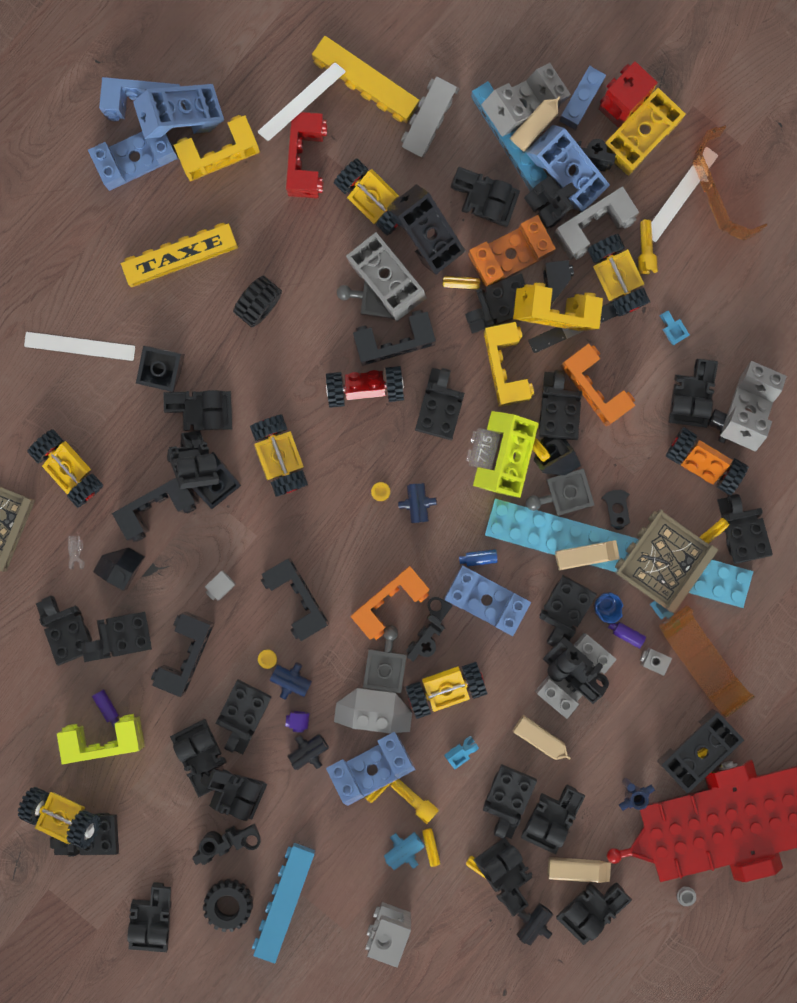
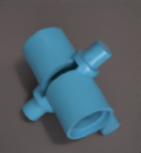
[384,832,425,870]

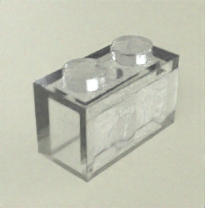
[466,428,500,470]

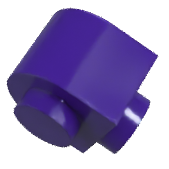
[285,710,310,733]

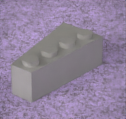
[401,76,460,157]

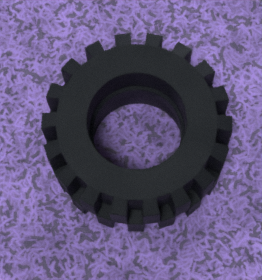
[233,275,282,327]
[203,879,253,932]

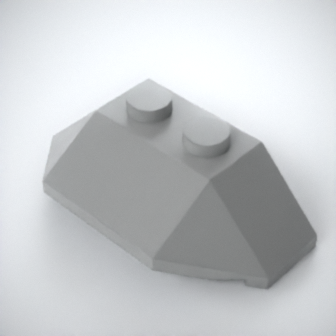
[334,688,412,733]

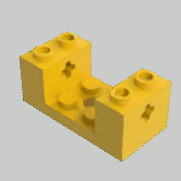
[605,88,686,176]
[174,115,260,182]
[513,283,603,331]
[483,322,534,407]

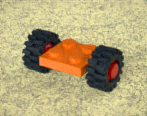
[666,427,749,495]

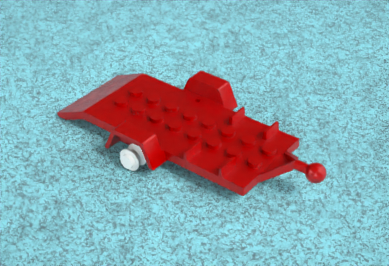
[607,760,797,882]

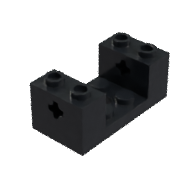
[386,184,466,275]
[353,310,436,366]
[112,478,199,542]
[260,558,329,641]
[151,612,215,697]
[657,709,744,794]

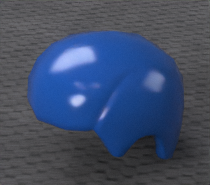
[594,592,624,624]

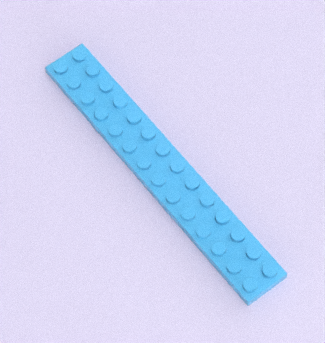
[485,499,754,608]

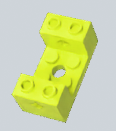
[473,411,539,498]
[57,714,145,764]

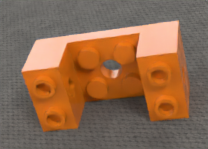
[468,215,556,289]
[561,344,636,426]
[350,566,430,640]

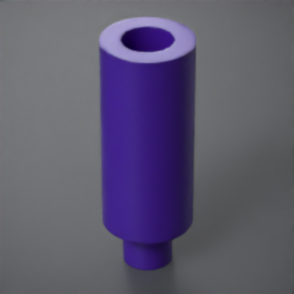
[608,622,646,649]
[92,689,119,728]

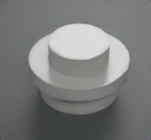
[677,886,696,906]

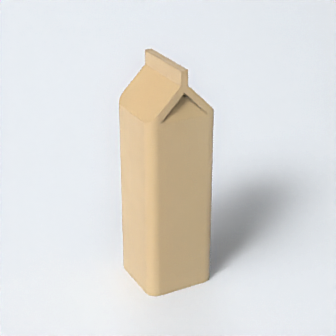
[510,97,560,152]
[555,540,620,570]
[513,715,571,760]
[547,857,611,883]

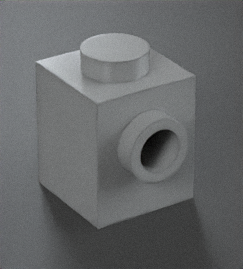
[205,570,236,601]
[640,648,672,676]

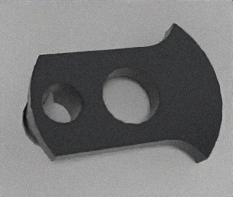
[601,490,630,530]

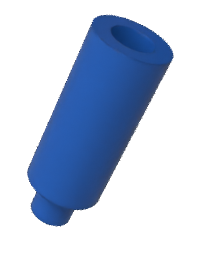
[459,549,498,567]

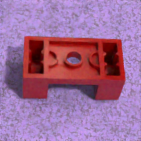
[598,61,658,128]
[286,112,328,198]

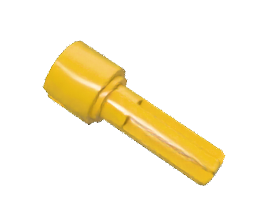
[638,219,658,274]
[390,779,439,824]

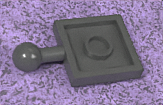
[336,281,394,319]
[526,468,594,516]
[363,625,407,693]

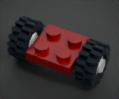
[326,366,404,408]

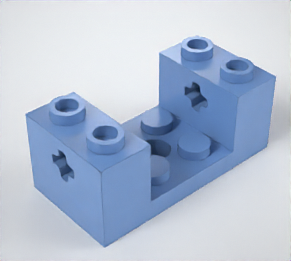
[99,77,183,121]
[133,84,224,139]
[525,125,610,212]
[88,132,178,191]
[444,565,531,636]
[326,732,416,806]

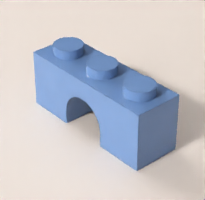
[559,66,606,130]

